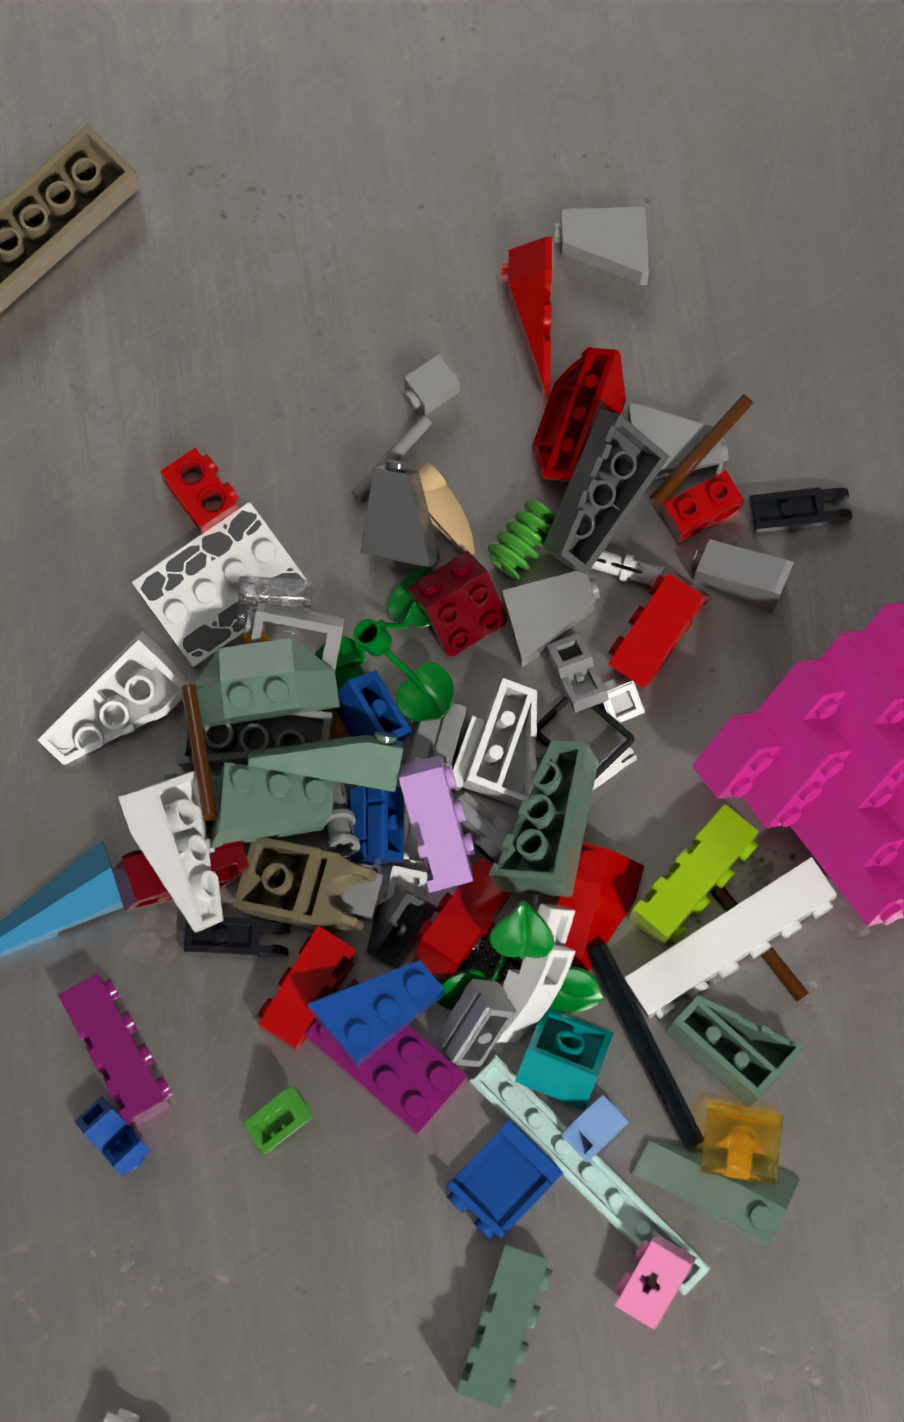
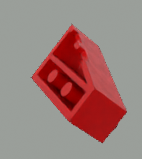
[608,573,712,688]

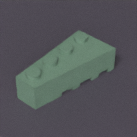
[456,1245,553,1408]

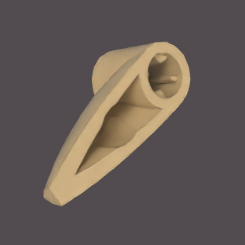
[416,462,475,555]

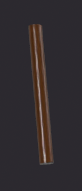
[649,394,753,507]
[181,684,217,821]
[710,885,809,1002]

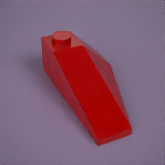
[501,237,552,396]
[558,842,645,972]

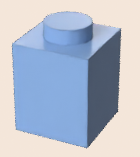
[561,1095,629,1163]

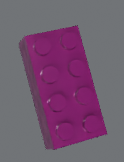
[305,978,467,1137]

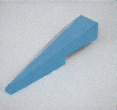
[0,841,123,957]

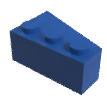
[308,960,444,1068]

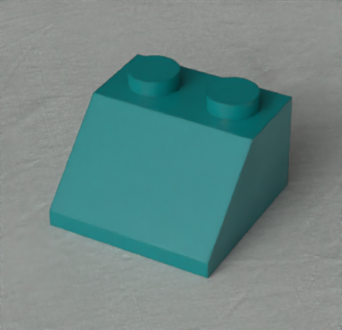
[515,1008,614,1110]

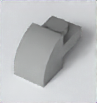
[547,633,609,713]

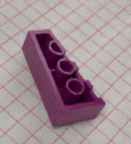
[58,973,173,1129]

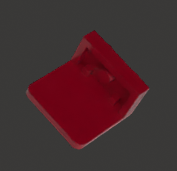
[407,550,508,657]

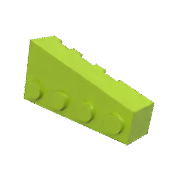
[629,804,759,948]

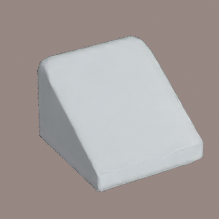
[601,675,645,723]

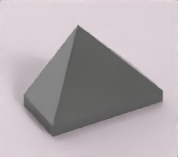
[366,890,436,968]

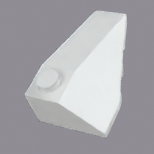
[37,631,188,765]
[118,770,223,932]

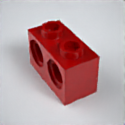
[160,447,239,534]
[661,470,744,545]

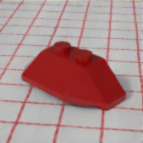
[532,347,626,482]

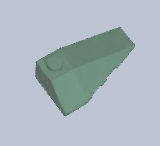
[247,732,403,792]
[632,1140,800,1246]

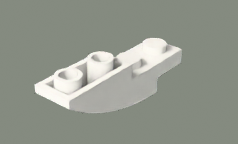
[497,904,575,1043]

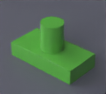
[243,1086,313,1155]

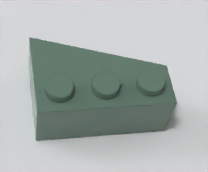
[666,995,806,1108]

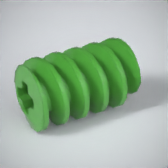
[488,499,556,581]

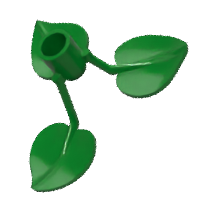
[314,566,454,722]
[437,901,604,1013]

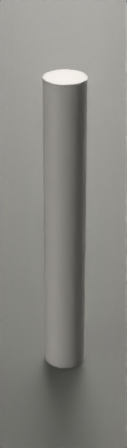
[351,414,432,501]

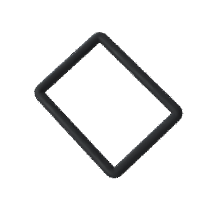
[536,696,635,780]

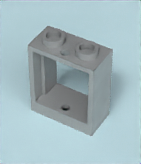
[245,601,344,671]

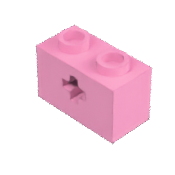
[615,1234,697,1330]

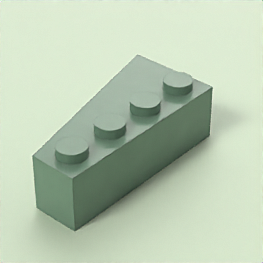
[489,740,599,897]

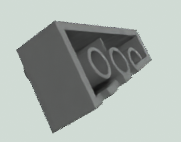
[543,409,670,575]

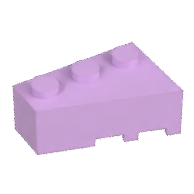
[398,755,476,893]

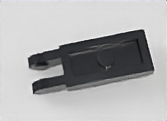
[748,487,852,534]
[184,917,290,958]

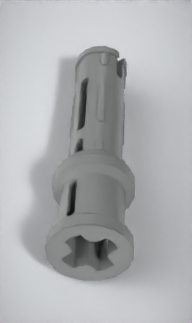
[324,781,360,857]

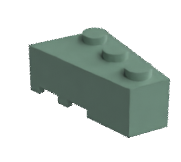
[210,762,334,848]

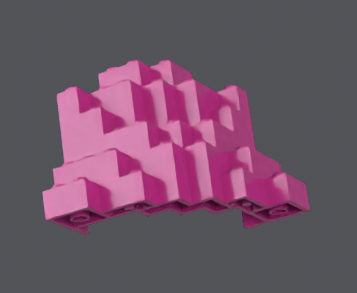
[692,602,904,926]

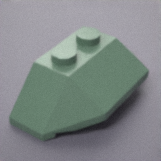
[194,638,340,728]

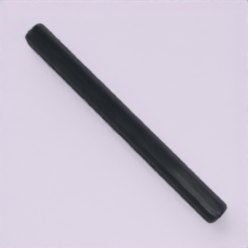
[589,943,704,1149]

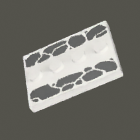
[132,502,312,670]

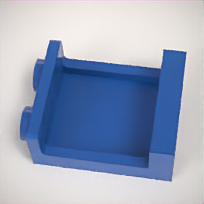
[446,1120,563,1240]

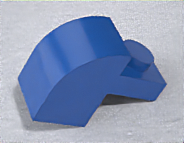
[74,1096,151,1177]

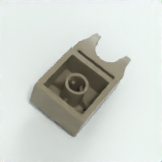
[233,837,378,933]

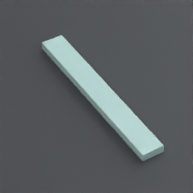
[469,1055,711,1296]

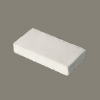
[451,716,485,793]

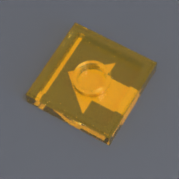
[700,1101,783,1185]

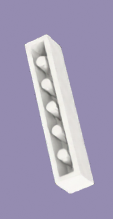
[624,857,837,1020]

